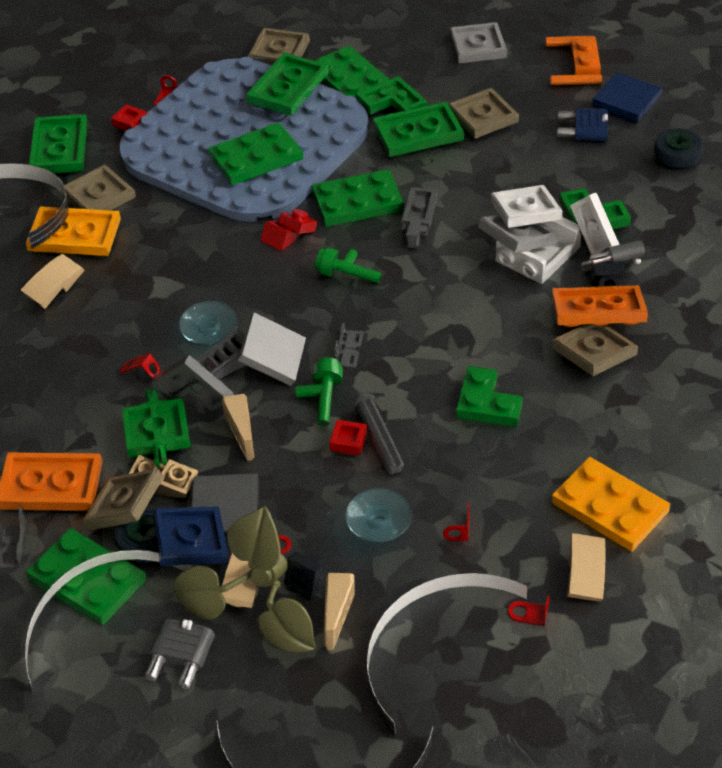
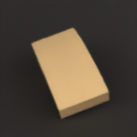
[21,254,85,309]
[129,455,198,498]
[567,533,605,602]
[222,553,259,608]

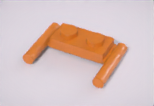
[545,36,602,86]

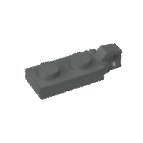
[402,187,438,248]

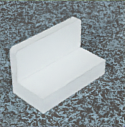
[570,193,619,255]

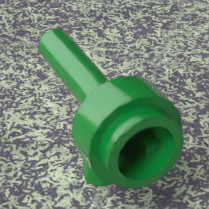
[315,247,382,283]
[296,357,343,426]

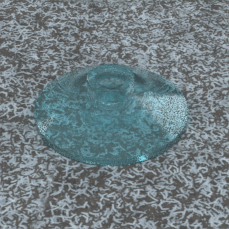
[179,301,238,345]
[346,488,412,542]

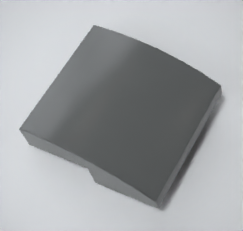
[192,474,259,535]

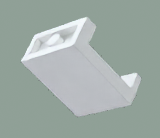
[495,217,582,284]

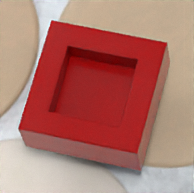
[111,104,147,131]
[278,209,318,234]
[329,420,368,456]

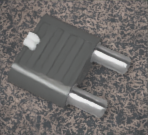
[581,240,645,271]
[145,619,215,689]

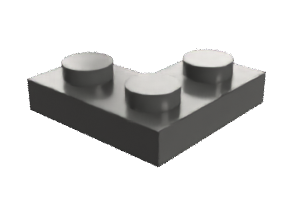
[149,355,234,412]

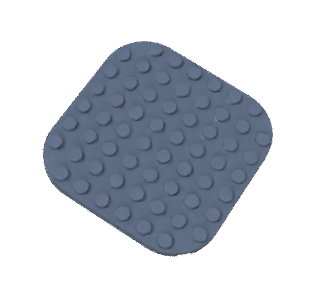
[120,57,368,222]

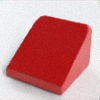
[261,220,302,251]

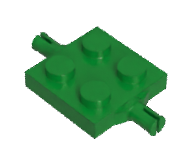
[122,388,191,467]

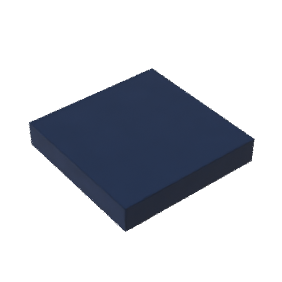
[592,72,662,122]
[153,506,229,566]

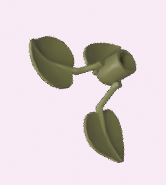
[174,506,317,653]

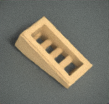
[222,394,254,461]
[324,573,355,650]

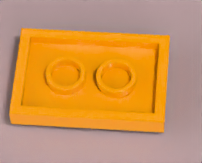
[26,206,121,256]
[551,457,670,552]

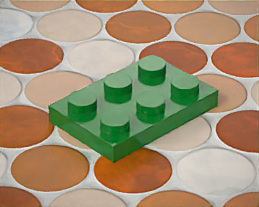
[314,45,390,100]
[246,52,328,116]
[373,102,464,157]
[29,114,88,173]
[208,122,303,186]
[312,169,404,227]
[26,528,147,626]

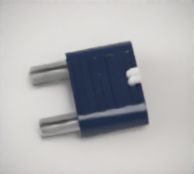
[557,108,608,141]

